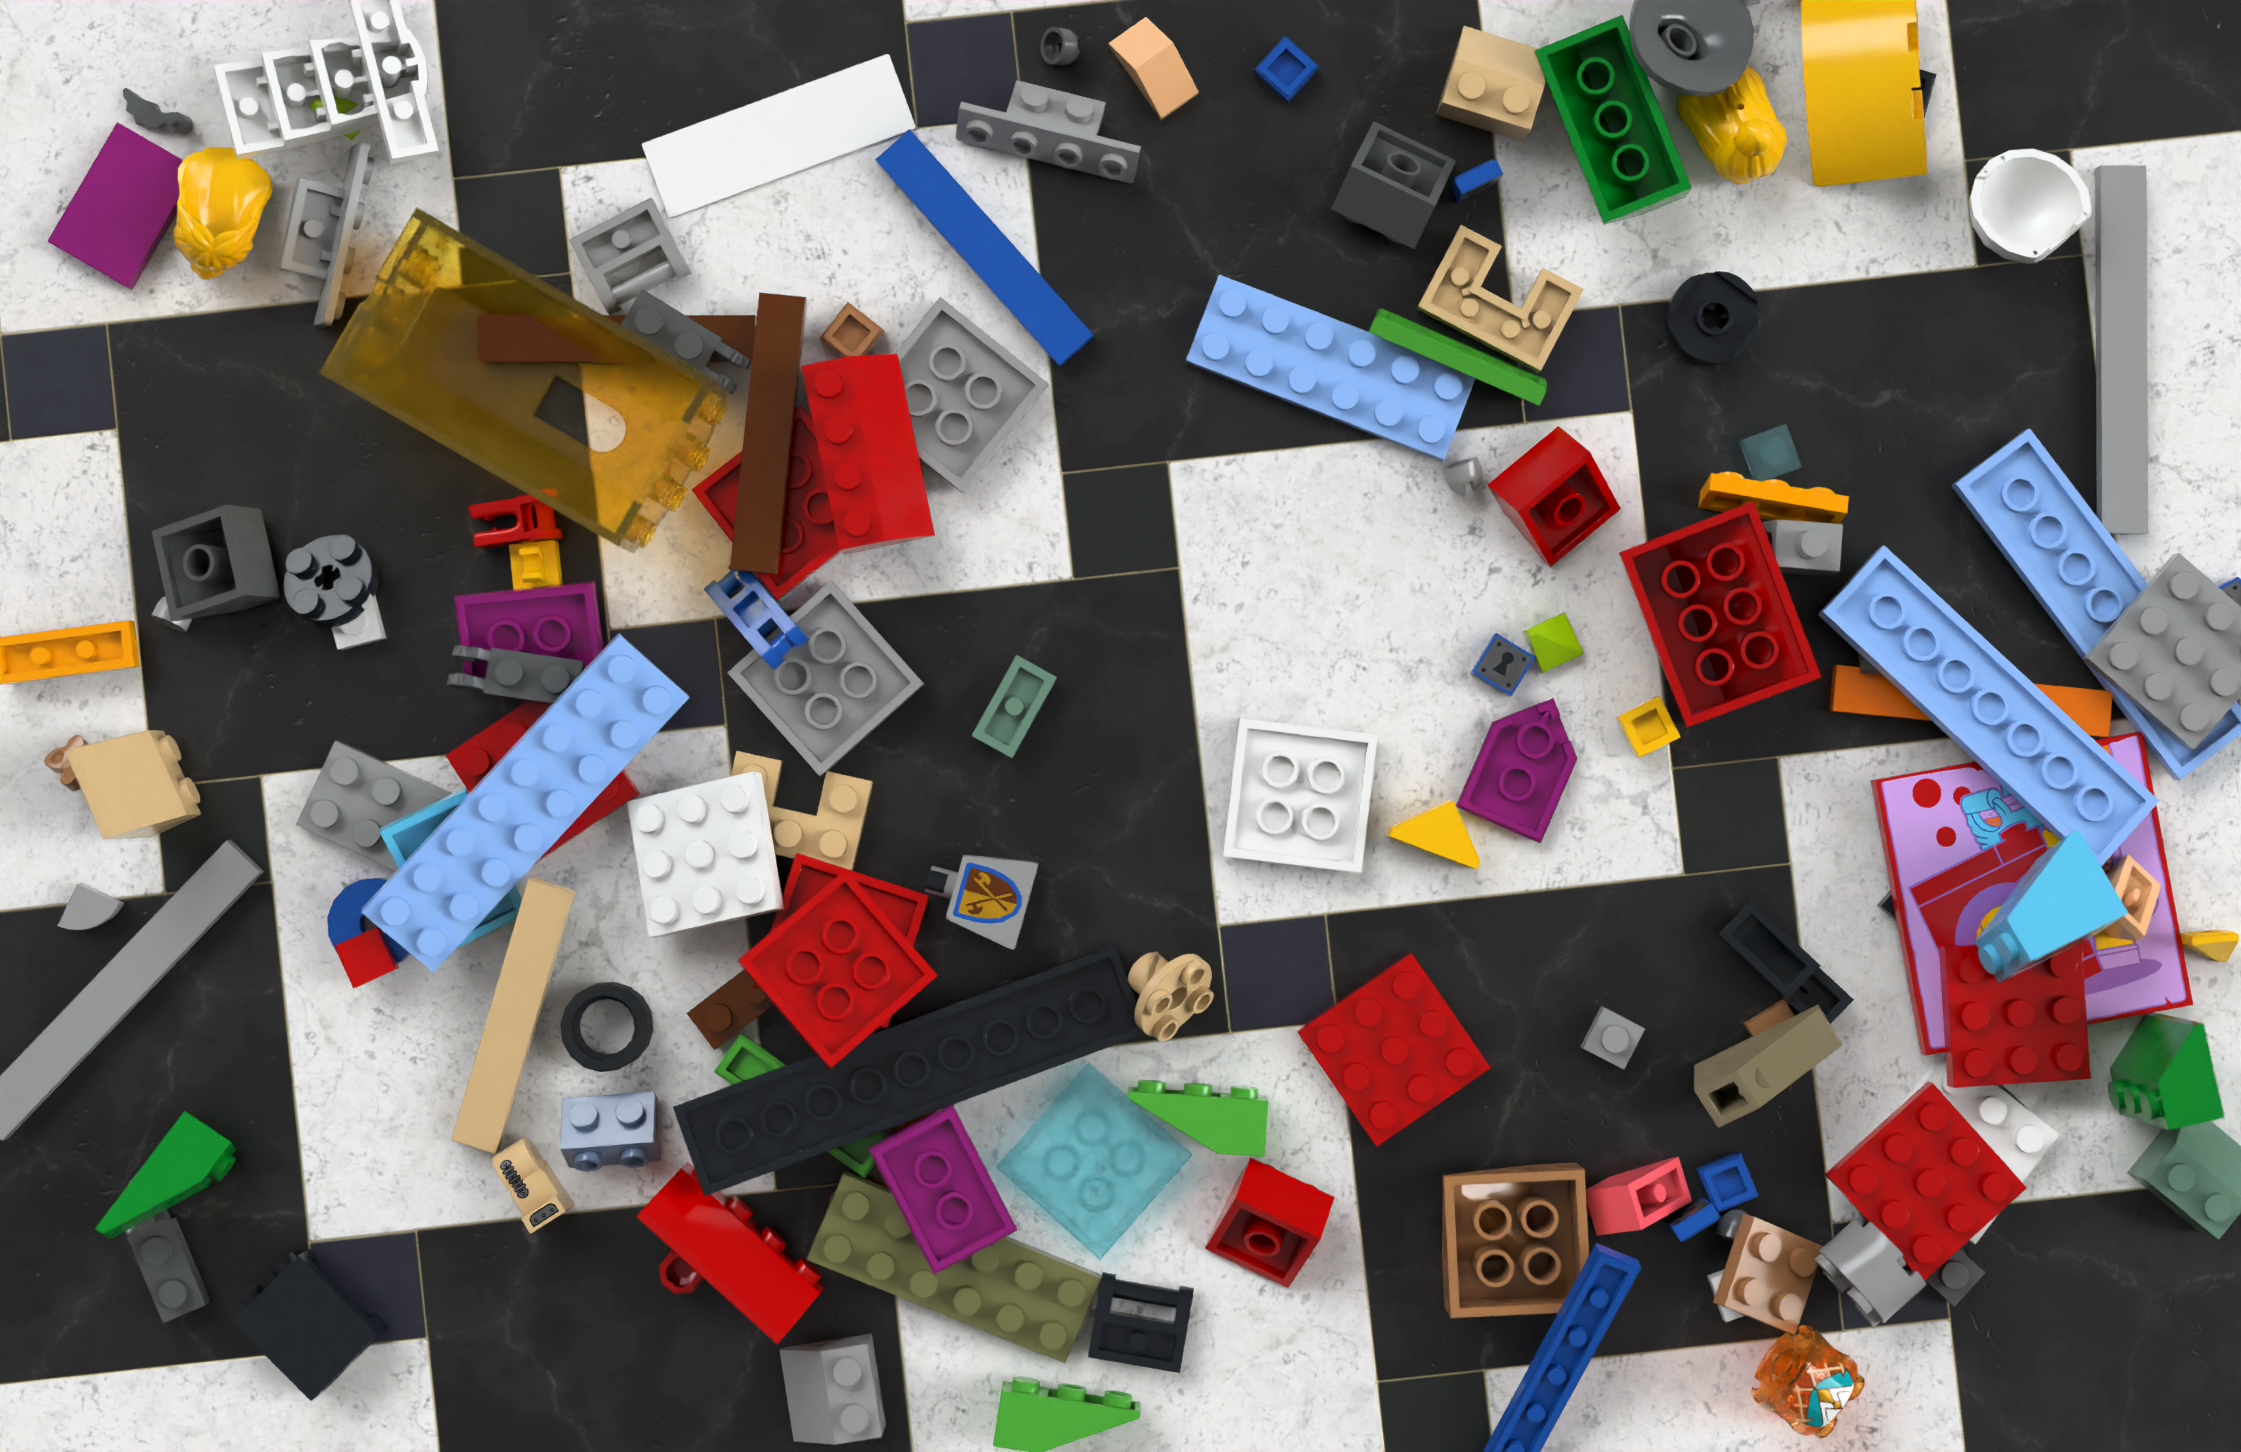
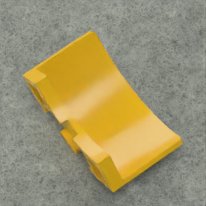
[1801,0,1928,187]

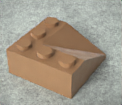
[1442,1162,1589,1318]

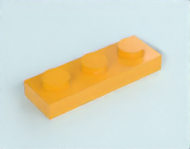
[1698,472,1849,524]
[0,620,140,685]

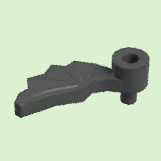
[123,88,193,135]

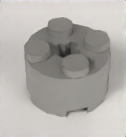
[1814,1214,1926,1327]

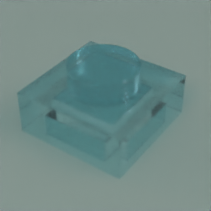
[1739,424,1802,482]

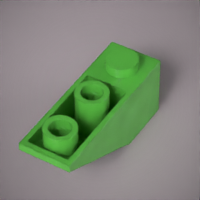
[1128,1080,1268,1157]
[993,1377,1140,1452]

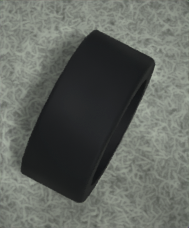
[560,982,654,1072]

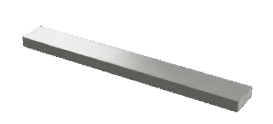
[2095,165,2148,535]
[0,840,264,1141]

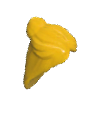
[1677,65,1787,185]
[173,147,272,280]

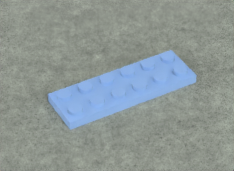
[1186,275,1476,461]

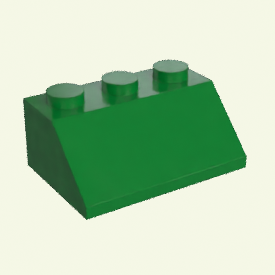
[2108,1012,2225,1130]

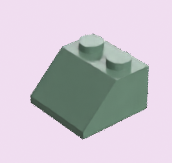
[2127,1121,2241,1240]

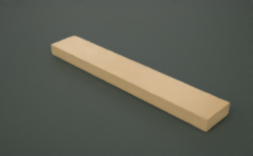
[451,877,576,1154]

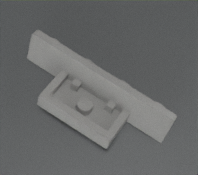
[956,80,1141,183]
[277,142,374,328]

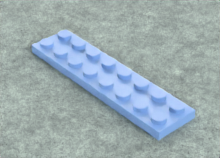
[1951,428,2241,780]
[1818,545,2159,866]
[361,633,690,973]

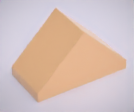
[1108,17,1199,120]
[2103,854,2161,941]

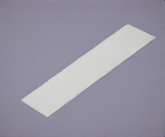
[642,54,916,218]

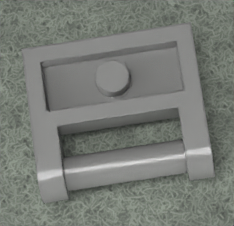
[569,198,691,315]

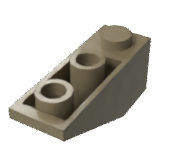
[1694,1005,1842,1128]

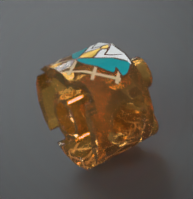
[1751,1325,1865,1439]

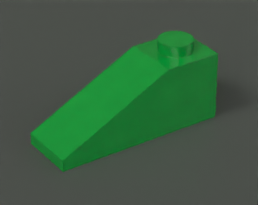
[95,1111,236,1239]

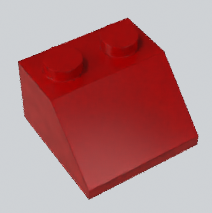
[1488,426,1621,567]
[1205,1157,1335,1288]

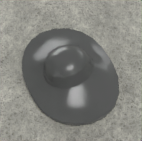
[1629,0,1754,97]

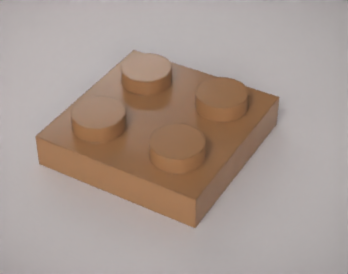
[1713,1214,1824,1335]

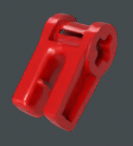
[468,492,562,549]

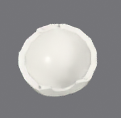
[1969,149,2092,264]

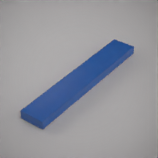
[875,129,1094,368]
[1483,1243,1641,1452]

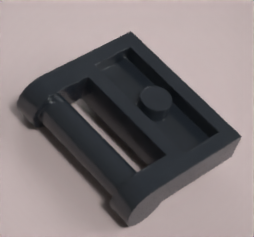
[1088,1272,1194,1373]

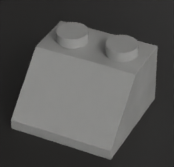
[780,1333,886,1445]

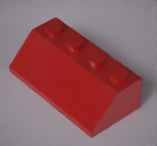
[801,354,935,555]
[636,1162,824,1344]

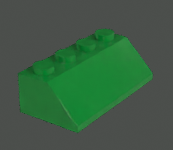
[1534,15,1692,225]

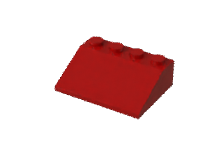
[1618,501,1822,727]

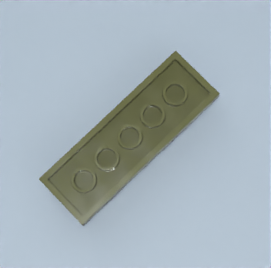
[807,1170,1101,1363]

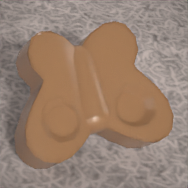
[44,735,89,791]

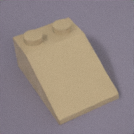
[65,730,201,840]

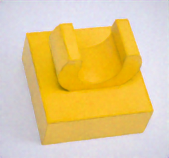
[509,540,563,589]

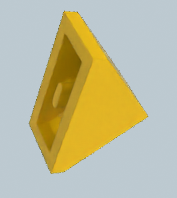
[1385,800,1480,869]

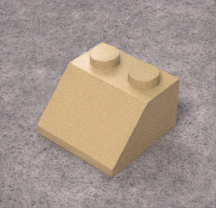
[1436,26,1546,142]

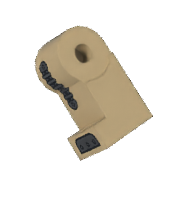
[492,1137,575,1234]

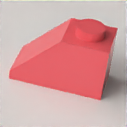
[1586,1157,1692,1236]

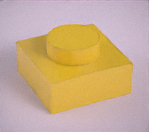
[1616,696,1680,758]

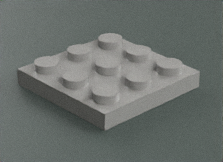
[894,297,1049,493]
[2083,553,2241,751]
[727,580,925,776]

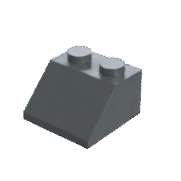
[1331,121,1456,249]
[151,505,281,621]

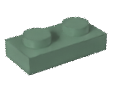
[972,655,1057,758]

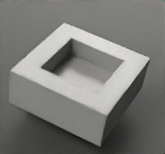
[1580,1006,1645,1070]

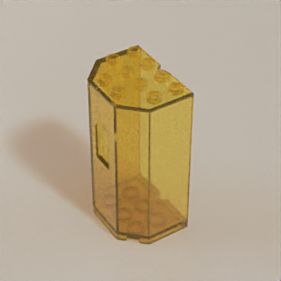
[319,207,728,554]

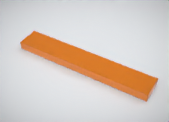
[1829,665,2113,737]

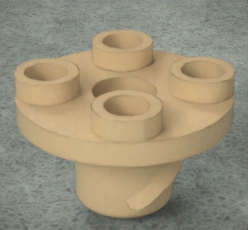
[1128,952,1214,1042]

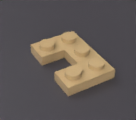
[1416,225,1584,373]
[731,751,873,871]

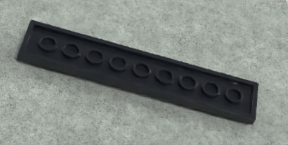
[673,945,1146,1196]

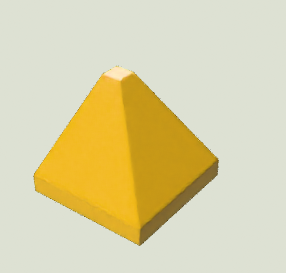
[2180,929,2239,962]

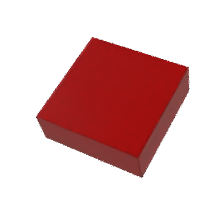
[334,927,399,989]

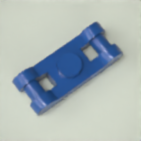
[704,565,809,670]

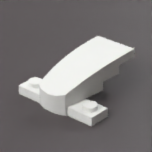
[213,0,439,164]

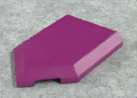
[1456,698,1577,843]

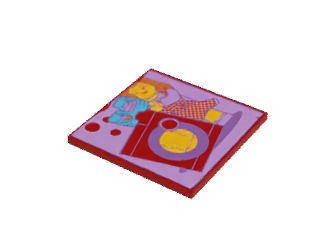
[1870,732,2193,1055]

